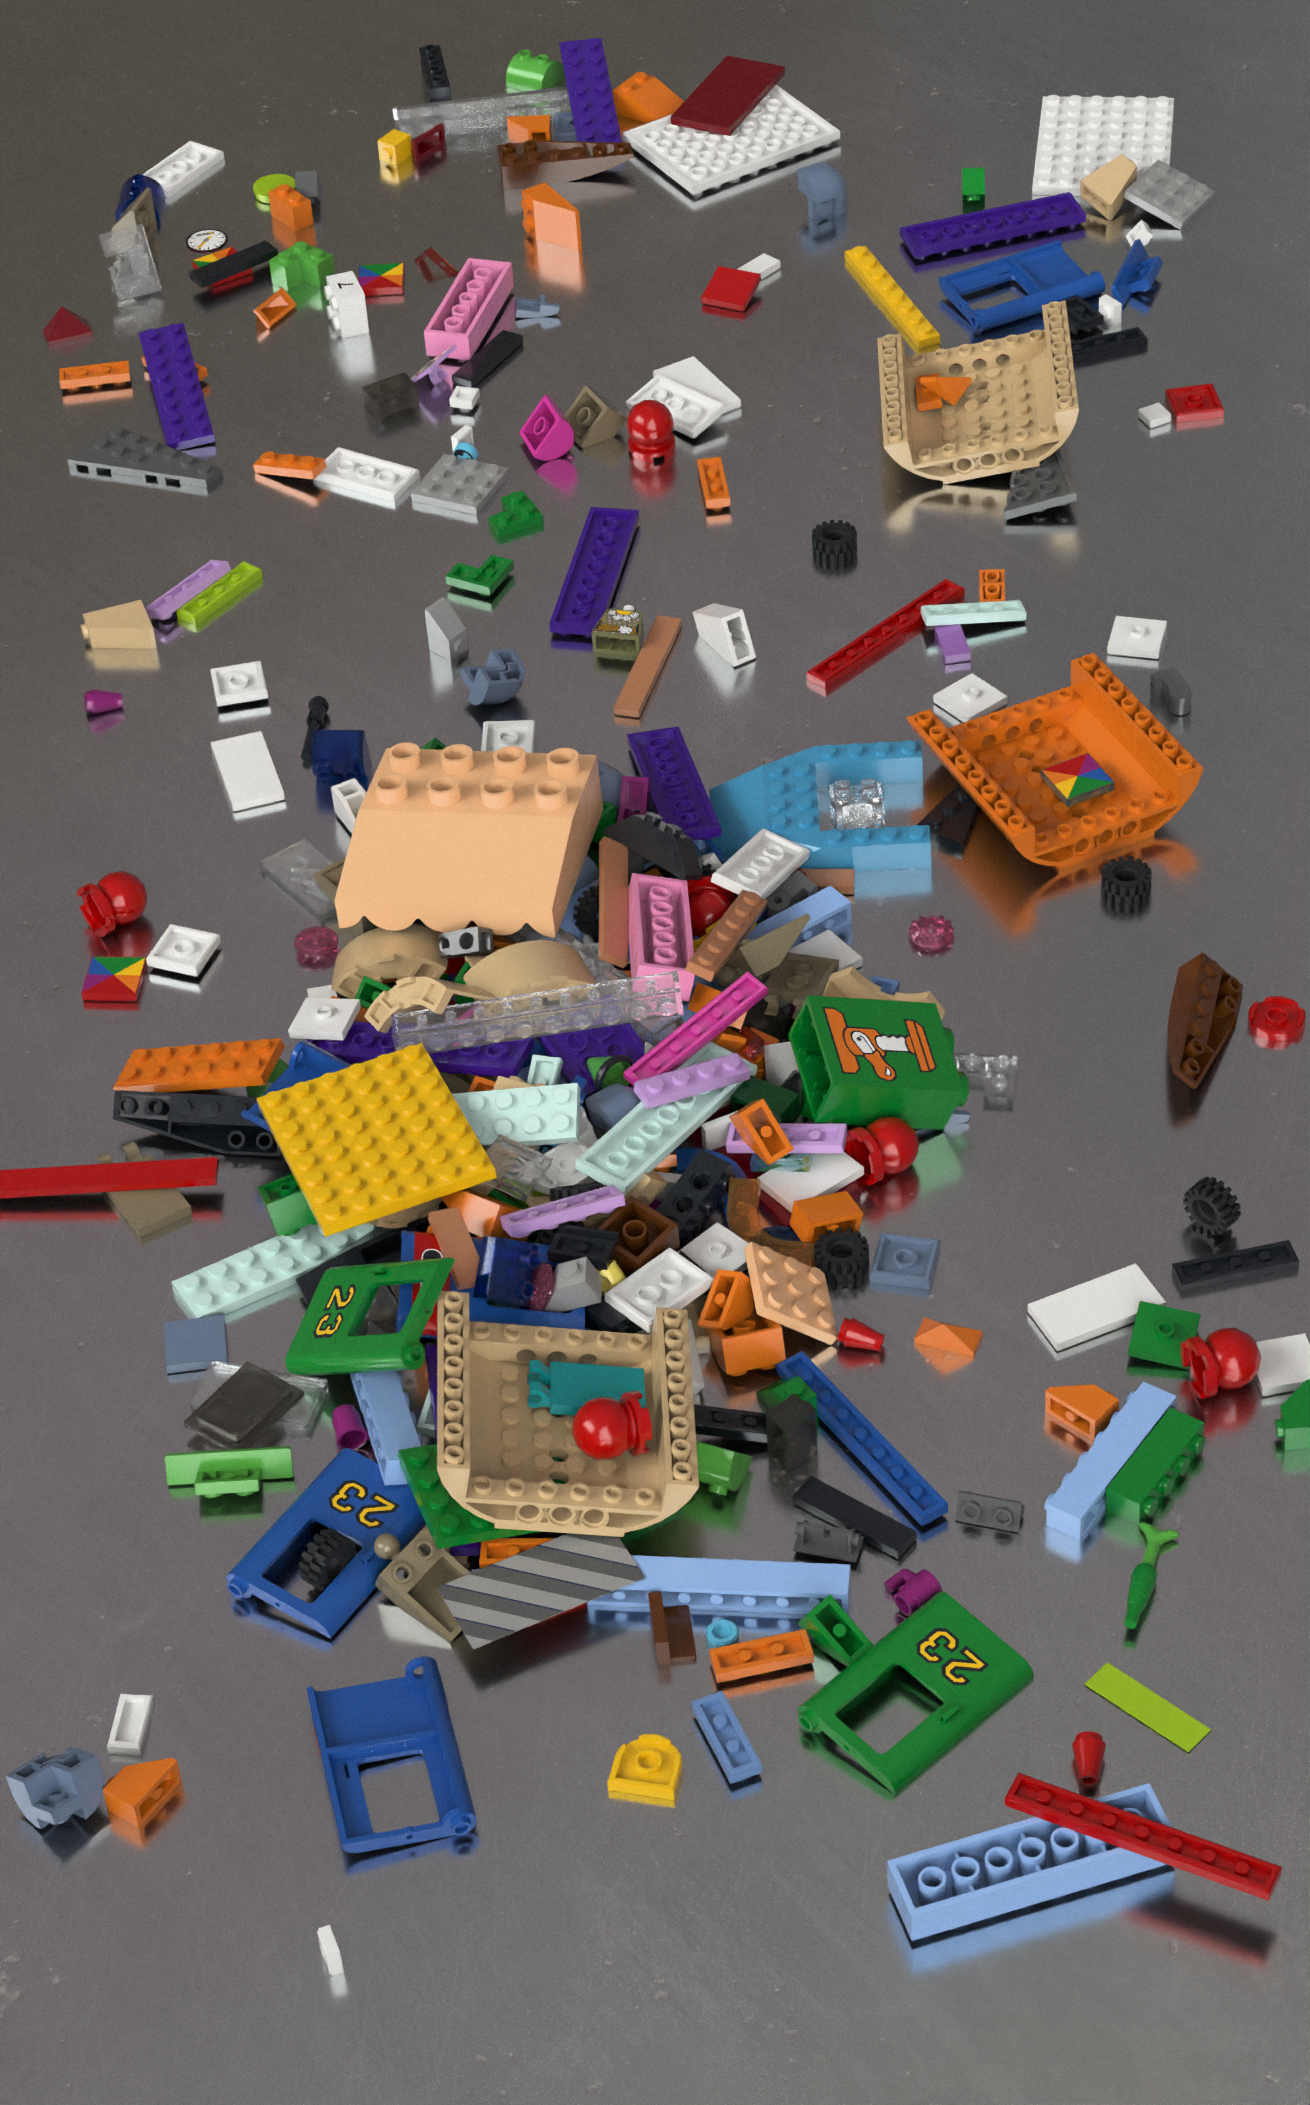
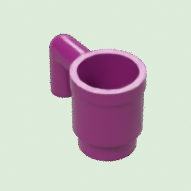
[332,1404,370,1450]
[884,1568,943,1616]

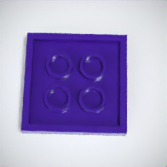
[536,996,645,1102]

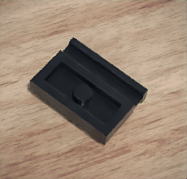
[1059,295,1104,334]
[547,1224,620,1270]

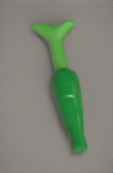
[1124,1522,1179,1629]

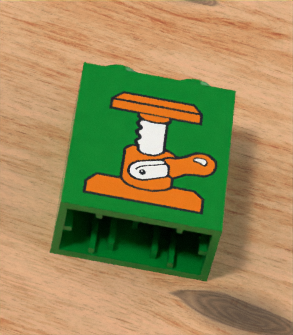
[788,995,969,1130]

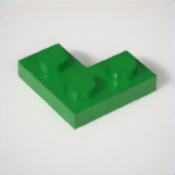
[488,491,543,537]
[446,555,514,596]

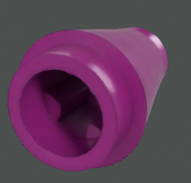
[84,689,123,714]

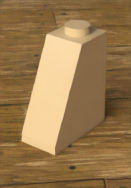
[1080,154,1137,221]
[80,600,157,649]

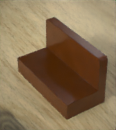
[648,1591,697,1665]

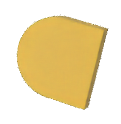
[607,1734,683,1800]

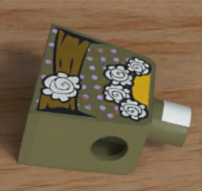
[592,605,644,657]

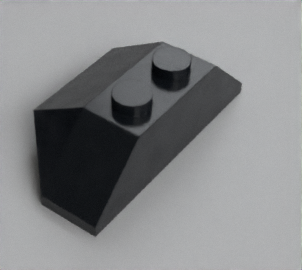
[604,812,702,880]

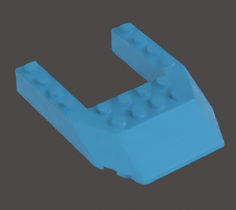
[709,740,931,872]

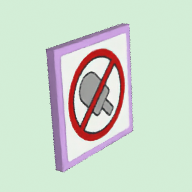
[403,345,457,388]

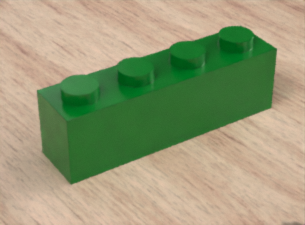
[1105,1407,1206,1526]

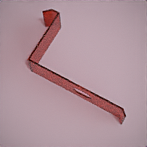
[414,247,459,277]

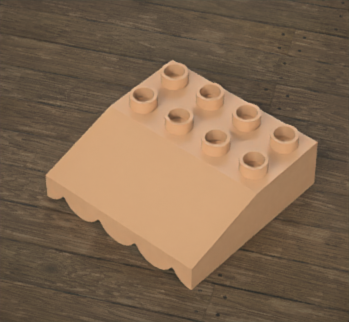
[335,742,604,938]

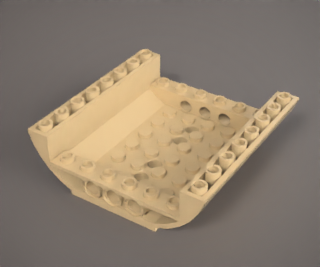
[877,300,1079,485]
[437,1291,699,1537]

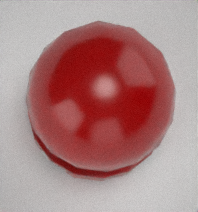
[626,400,676,462]
[77,871,148,937]
[687,873,736,938]
[844,1116,919,1186]
[1181,1328,1261,1399]
[572,1391,652,1461]

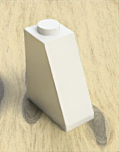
[692,603,756,667]

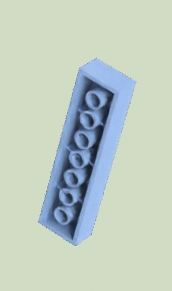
[887,1783,1172,1941]

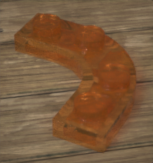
[727,1178,815,1267]

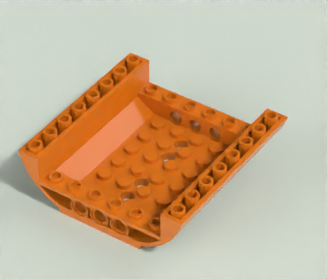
[906,653,1203,870]

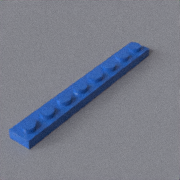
[776,1351,948,1526]

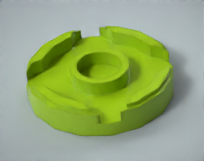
[253,174,295,203]

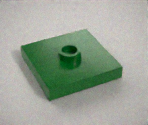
[1127,1301,1201,1369]

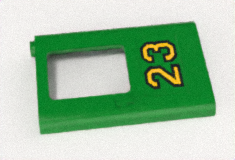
[285,1257,455,1376]
[798,1591,1034,1795]

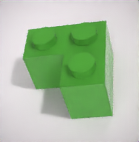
[269,241,335,291]

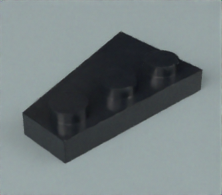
[917,784,980,852]

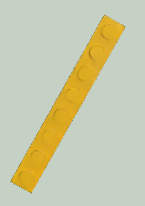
[844,246,940,349]

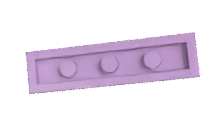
[145,560,231,620]
[633,1053,751,1109]
[726,1123,848,1153]
[500,1185,625,1238]

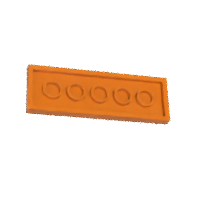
[113,1038,285,1093]

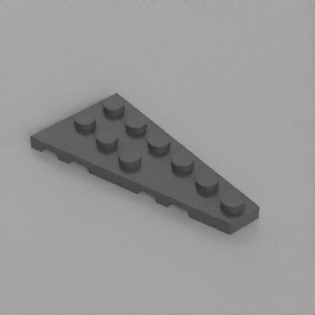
[67,425,223,488]
[1004,448,1078,520]

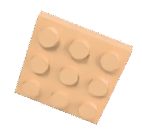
[744,1241,838,1345]

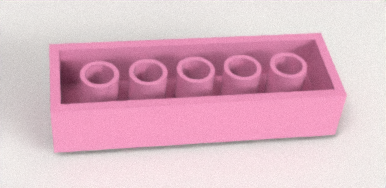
[424,258,514,361]
[628,873,695,1001]

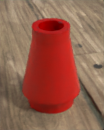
[837,1317,885,1352]
[1072,1731,1106,1786]

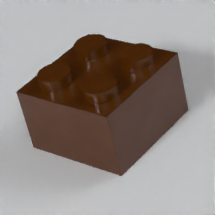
[598,1196,680,1277]

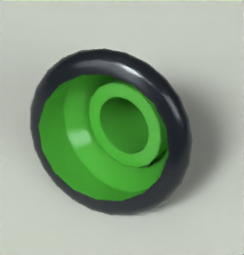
[587,1055,633,1092]

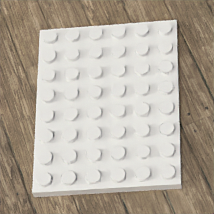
[623,85,840,194]
[1032,95,1174,196]

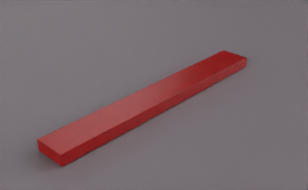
[806,579,965,690]
[0,1157,219,1198]
[1005,1772,1282,1901]

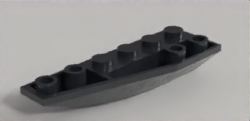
[113,1090,282,1157]
[296,1200,475,1306]

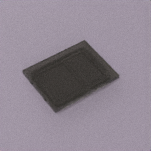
[183,1361,304,1450]

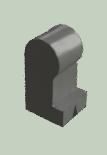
[1150,667,1192,715]
[767,870,818,918]
[439,926,494,959]

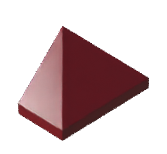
[411,123,446,161]
[43,306,93,346]

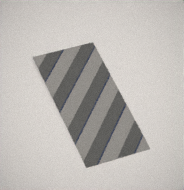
[437,1533,645,1649]

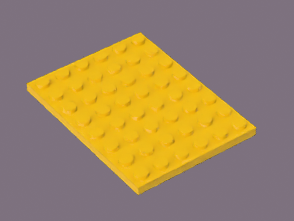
[256,1043,497,1237]

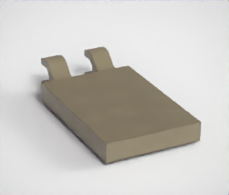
[762,952,839,1019]
[96,1141,192,1238]

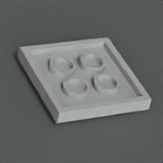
[1123,159,1215,230]
[411,454,509,516]

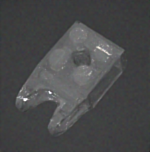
[828,778,886,831]

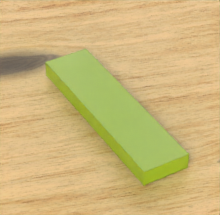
[176,561,263,626]

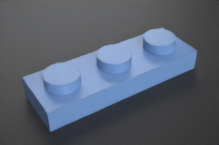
[691,1691,762,1784]

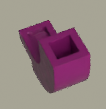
[609,776,651,839]

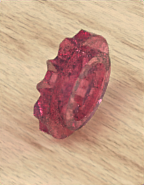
[909,913,954,948]
[294,926,339,960]
[528,1263,555,1311]

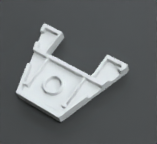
[504,1106,598,1196]

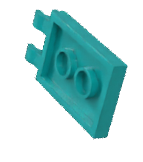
[527,1360,646,1416]

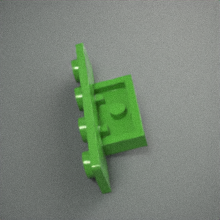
[165,1446,294,1498]

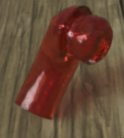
[739,1026,765,1061]

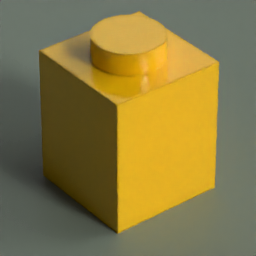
[377,129,413,165]

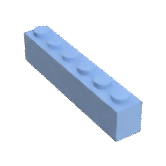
[350,1371,422,1486]
[1044,1381,1177,1540]

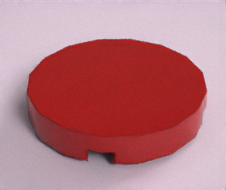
[1248,996,1305,1042]

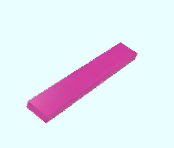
[624,971,768,1086]

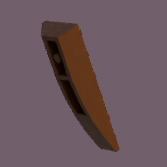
[497,140,634,190]
[1167,952,1243,1089]

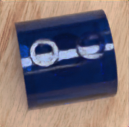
[116,174,165,222]
[311,730,371,780]
[473,1236,540,1309]

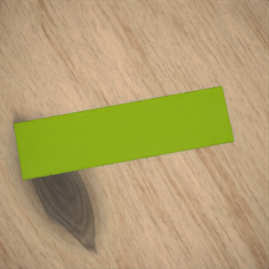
[1084,1662,1211,1752]

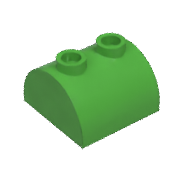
[506,50,565,96]
[696,1441,752,1496]

